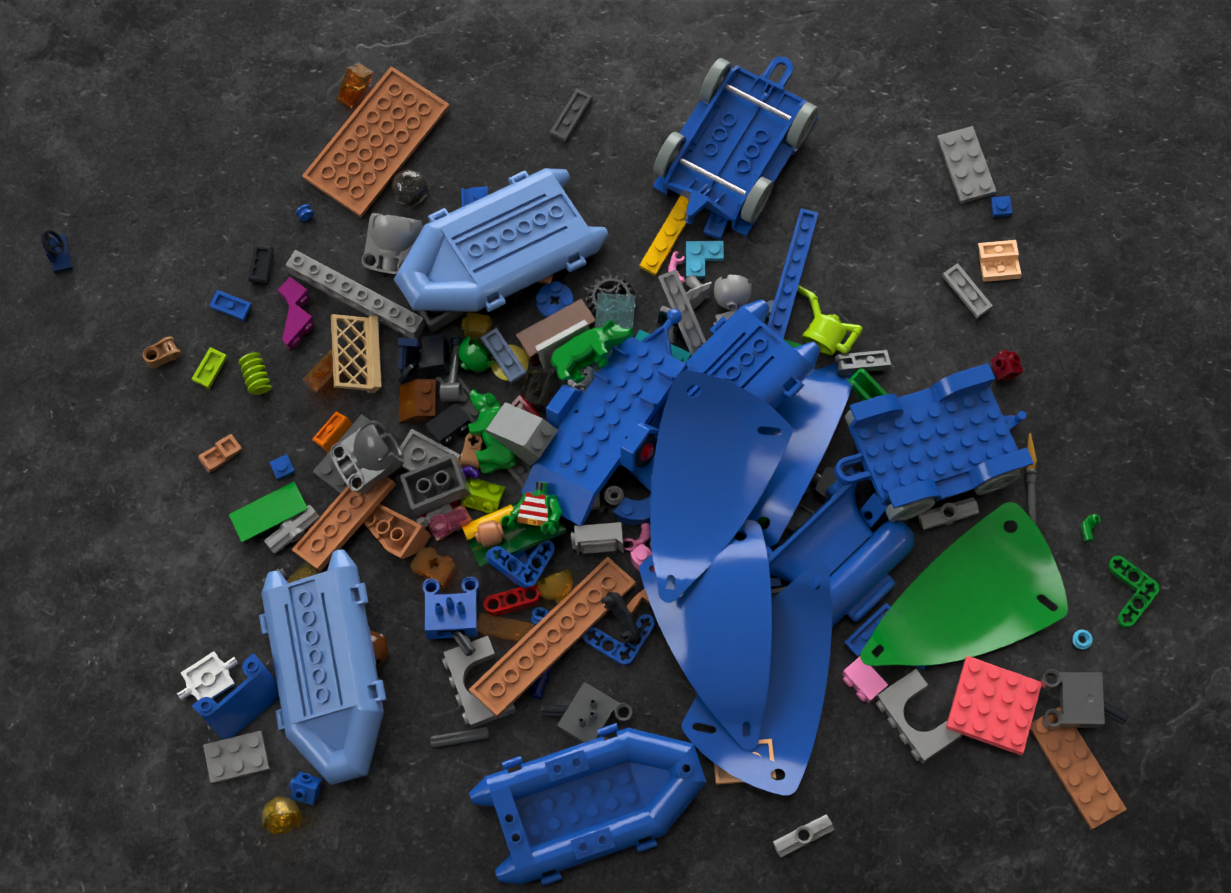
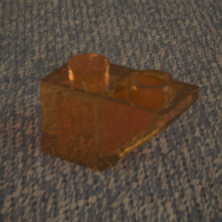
[336,63,373,108]

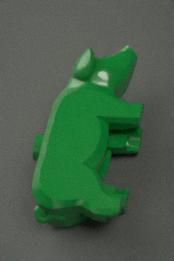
[551,319,634,384]
[468,389,517,474]

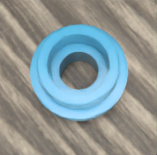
[1072,630,1093,650]

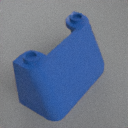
[192,653,279,739]

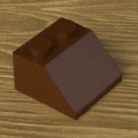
[399,379,438,423]

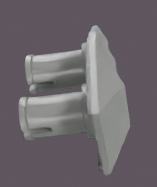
[685,275,714,310]

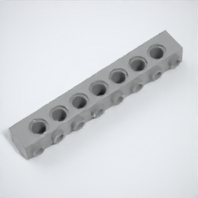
[286,250,426,338]

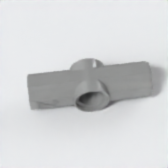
[918,497,979,530]
[264,505,320,554]
[773,814,835,858]

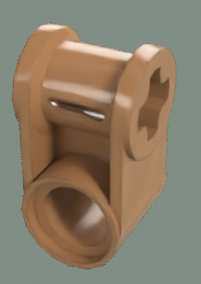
[143,336,181,369]
[460,433,483,471]

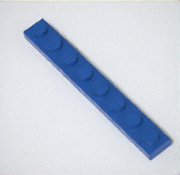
[767,208,819,340]

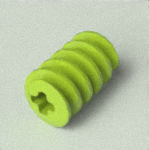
[238,353,272,395]

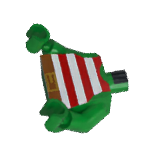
[501,481,562,535]

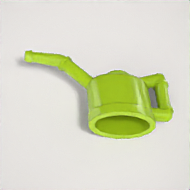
[797,285,863,356]

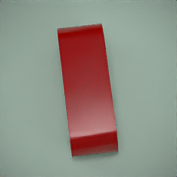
[484,585,540,617]

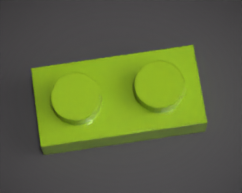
[192,347,228,389]

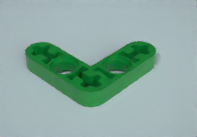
[1108,556,1159,629]

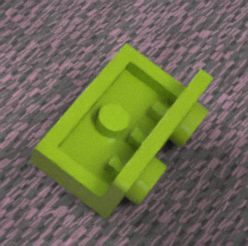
[460,477,506,514]

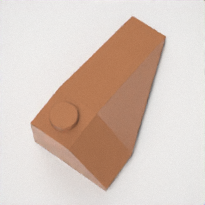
[363,504,431,559]

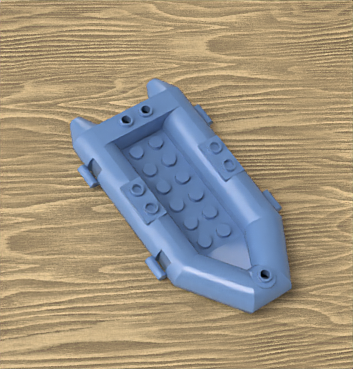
[394,168,609,312]
[259,550,386,785]

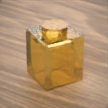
[461,312,491,339]

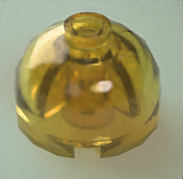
[534,568,574,603]
[262,796,302,834]

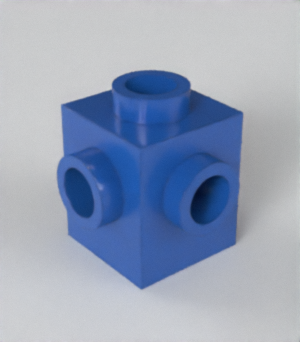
[289,772,322,806]

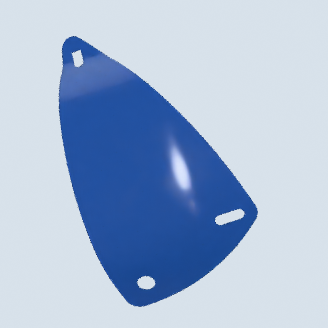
[650,371,793,603]
[639,520,772,751]
[682,561,832,796]

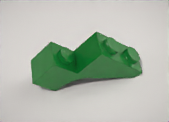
[848,368,887,402]

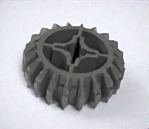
[586,274,637,323]

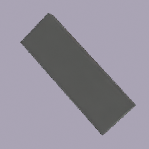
[550,88,593,143]

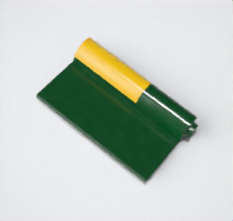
[461,501,567,569]

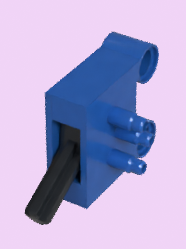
[422,577,480,656]

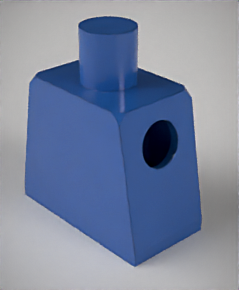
[859,492,889,528]

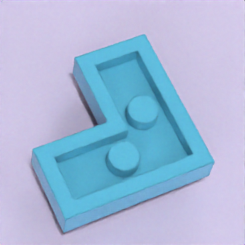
[686,241,724,279]

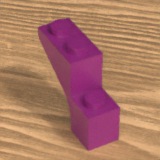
[278,277,314,350]

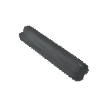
[430,727,489,748]

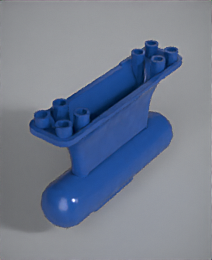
[766,467,915,627]

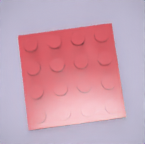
[945,656,1041,755]

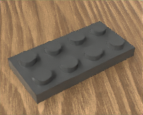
[313,414,388,494]

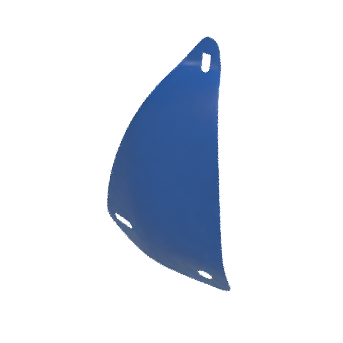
[738,362,855,547]

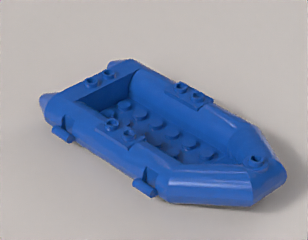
[628,299,821,491]
[469,723,706,886]

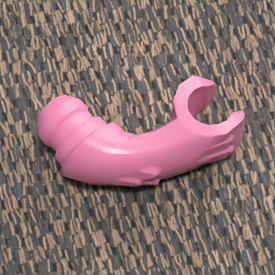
[668,251,685,284]
[623,523,651,551]

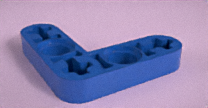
[486,540,555,589]
[583,614,655,666]

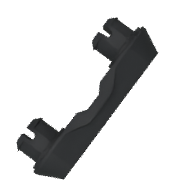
[602,592,640,644]

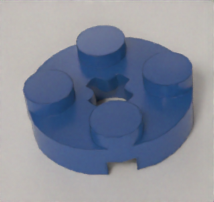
[536,281,574,318]

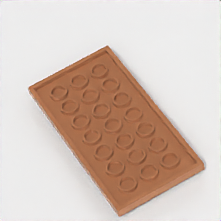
[302,66,450,218]

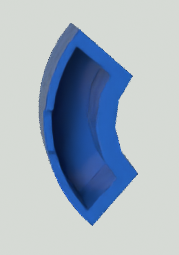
[613,496,651,526]

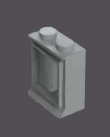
[571,522,624,555]

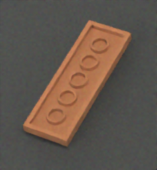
[292,477,396,572]
[1030,707,1127,830]

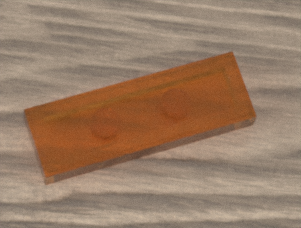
[478,613,536,642]

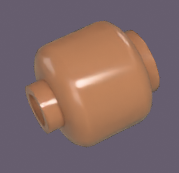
[475,520,505,548]

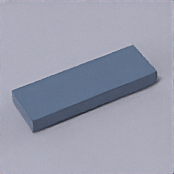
[481,328,527,384]

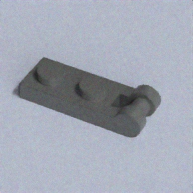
[835,350,891,376]

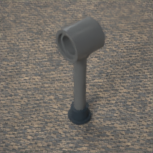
[440,335,464,402]

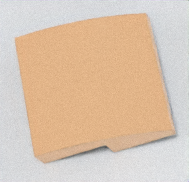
[978,240,1021,282]

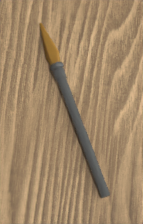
[1025,433,1037,582]

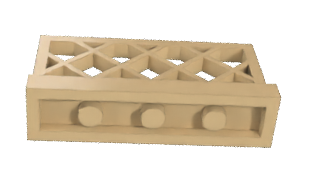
[331,314,381,393]

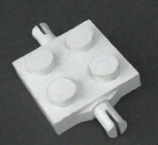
[177,652,239,700]

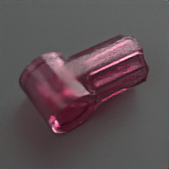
[430,507,470,538]

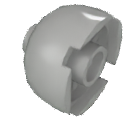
[714,275,752,311]

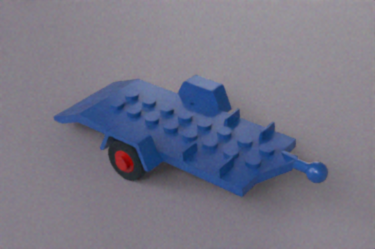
[521,309,688,526]

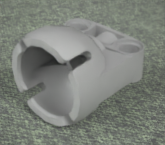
[362,213,423,274]

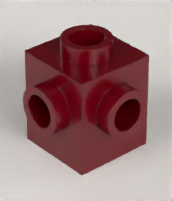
[991,350,1024,381]

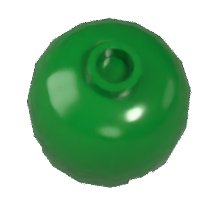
[458,335,496,372]

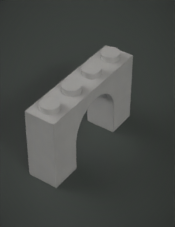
[442,636,516,729]
[876,669,962,764]

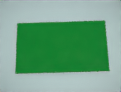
[229,482,308,542]

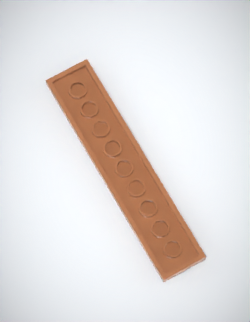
[469,557,636,718]

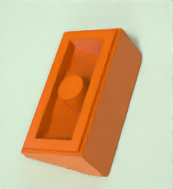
[312,411,353,453]

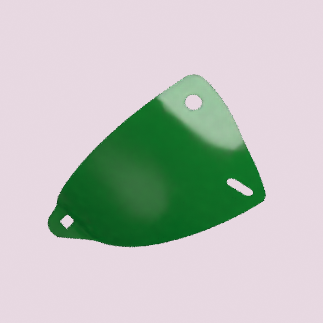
[860,502,1068,666]

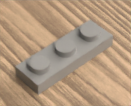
[942,263,993,318]

